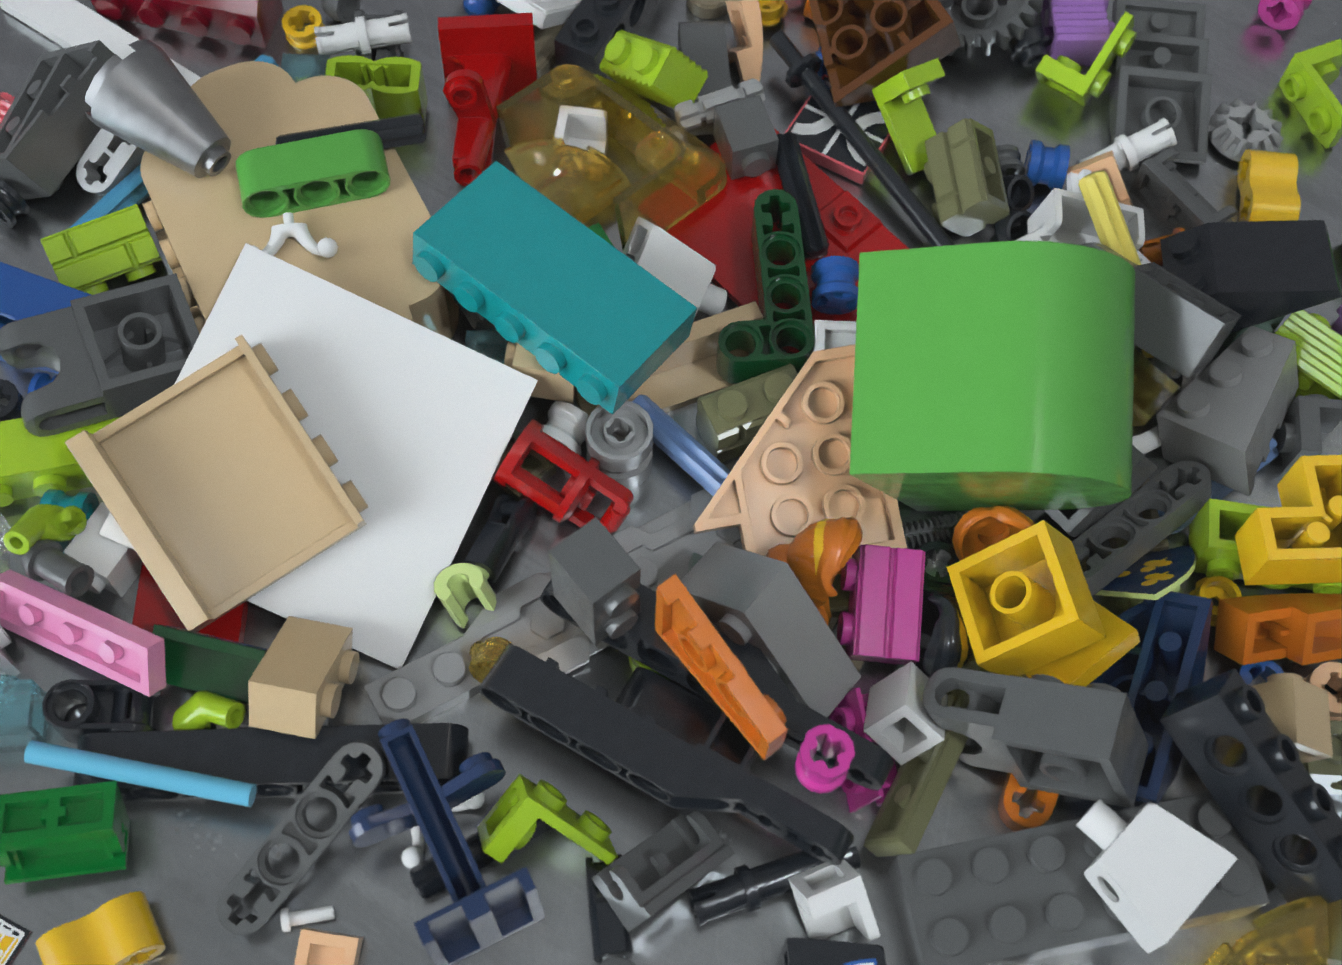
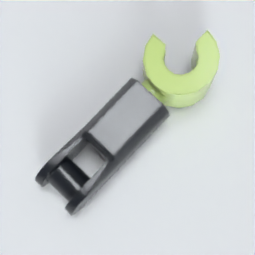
[434,493,537,629]

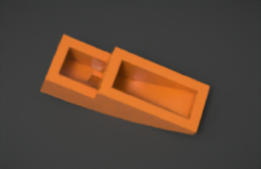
[1214,593,1342,665]

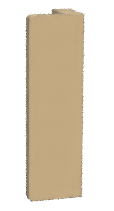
[574,301,763,416]

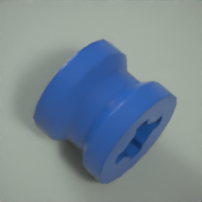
[1024,139,1070,191]
[811,256,859,315]

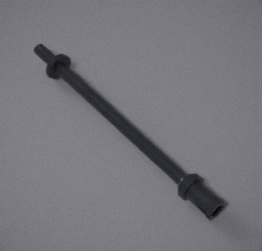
[769,31,955,247]

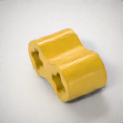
[1237,149,1301,222]
[35,891,166,965]

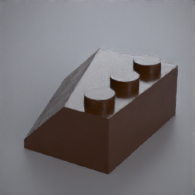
[808,0,961,107]

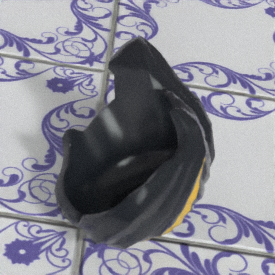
[914,577,973,678]

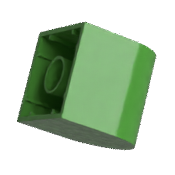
[850,241,1135,511]

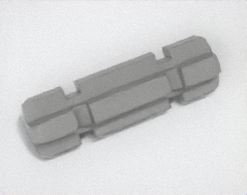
[674,78,765,131]

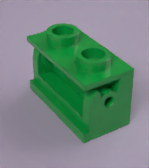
[0,781,130,885]

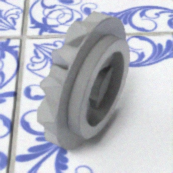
[1208,98,1283,162]

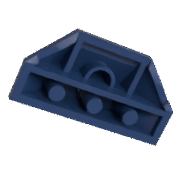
[1086,591,1213,805]

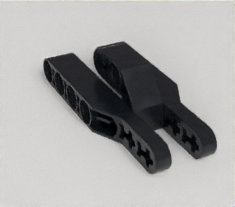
[479,578,894,866]

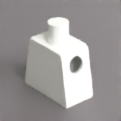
[622,216,727,316]
[1076,799,1237,954]

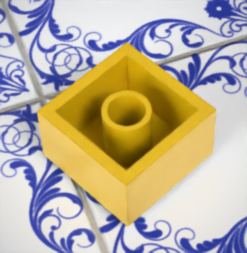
[947,520,1107,676]

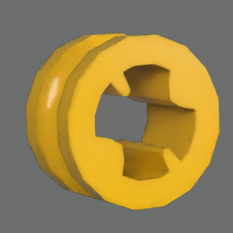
[282,5,324,49]

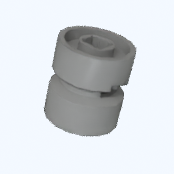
[586,400,653,490]

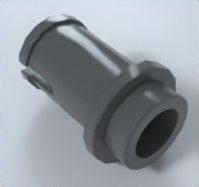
[21,539,94,598]

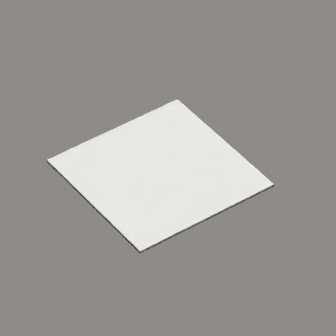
[99,243,538,669]

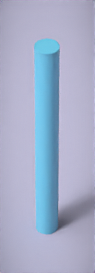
[24,740,257,807]

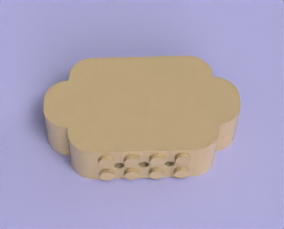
[140,61,459,339]

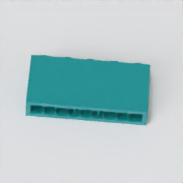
[412,161,697,415]

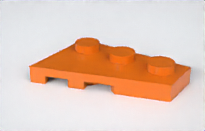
[655,573,788,761]

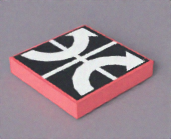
[784,74,892,185]

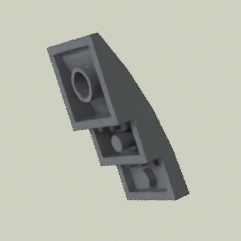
[1109,0,1212,165]

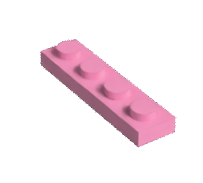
[0,566,166,697]

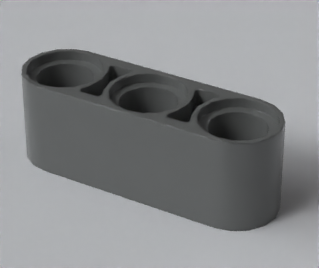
[678,21,731,136]

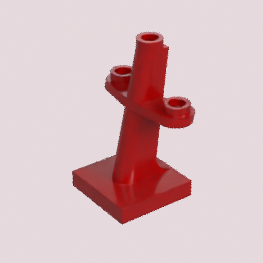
[438,13,539,186]

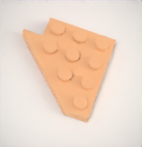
[693,344,907,558]

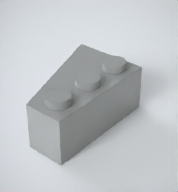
[1157,326,1299,497]
[681,542,861,717]

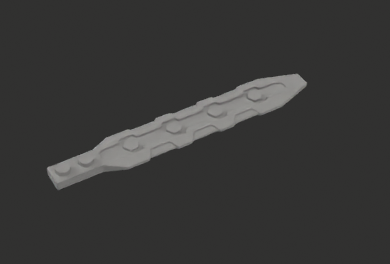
[364,489,743,724]

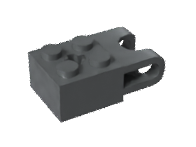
[1080,242,1242,378]
[0,274,200,437]
[922,667,1149,808]

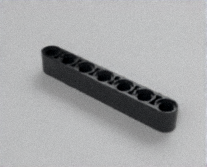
[73,723,469,801]

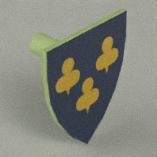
[1095,545,1196,607]

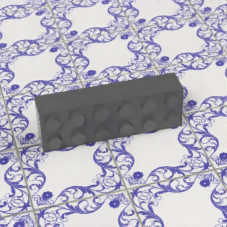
[886,792,1270,965]

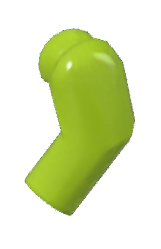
[3,504,87,555]
[172,690,246,730]

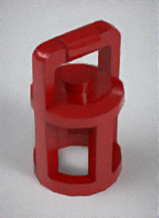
[493,419,634,534]

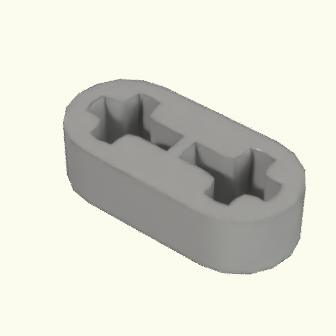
[76,128,145,196]

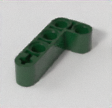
[716,189,815,384]

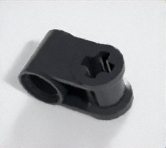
[42,679,161,744]

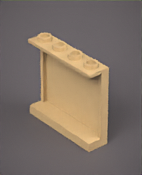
[65,334,368,632]

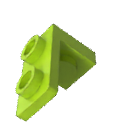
[1035,11,1137,107]
[1278,38,1342,149]
[871,58,945,175]
[477,774,617,865]

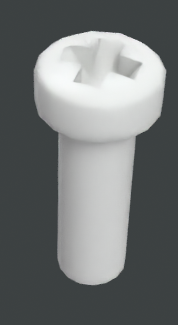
[280,905,335,932]

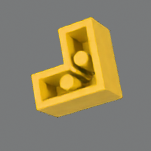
[1235,455,1342,585]

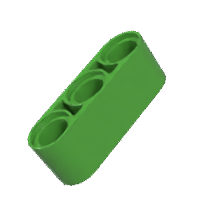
[235,129,391,218]

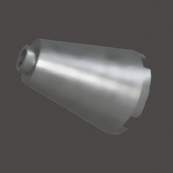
[85,39,231,178]

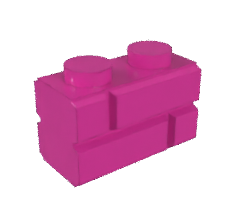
[837,544,926,665]

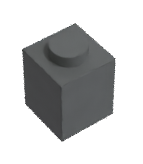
[713,95,779,180]

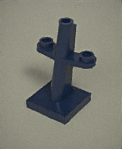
[349,718,545,965]

